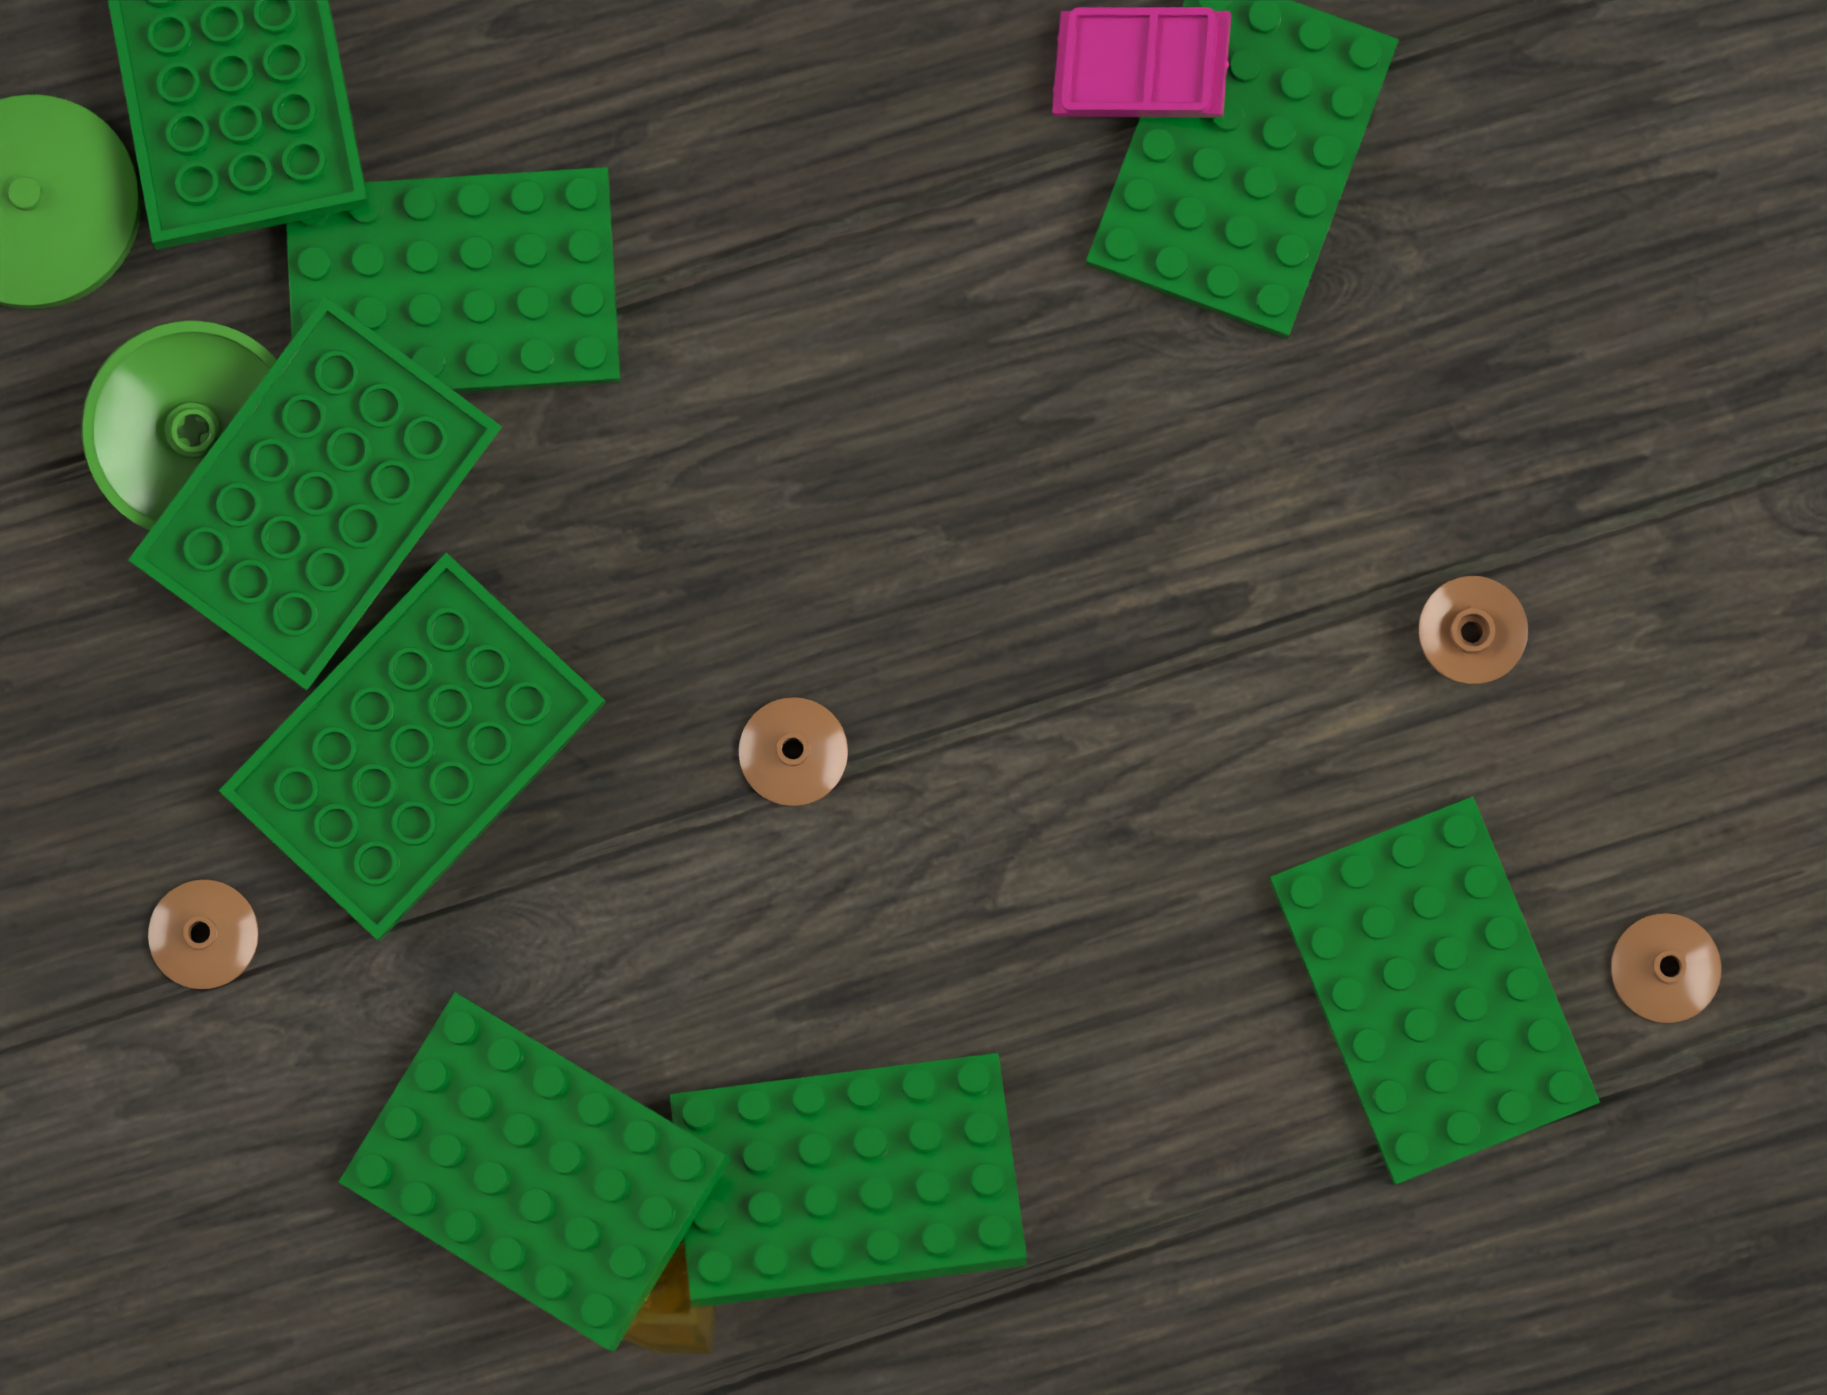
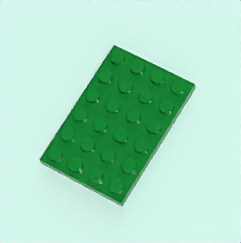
[108,0,369,250]
[1085,0,1399,339]
[286,167,621,393]
[128,296,502,690]
[219,553,606,942]
[1269,796,1600,1185]
[339,992,731,1352]
[670,1053,1027,1308]

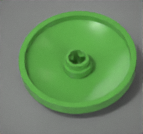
[0,95,142,310]
[81,320,277,531]

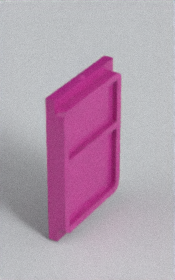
[1052,7,1231,117]

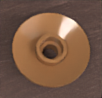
[1418,576,1528,685]
[739,697,848,806]
[148,880,259,989]
[1611,913,1721,1023]

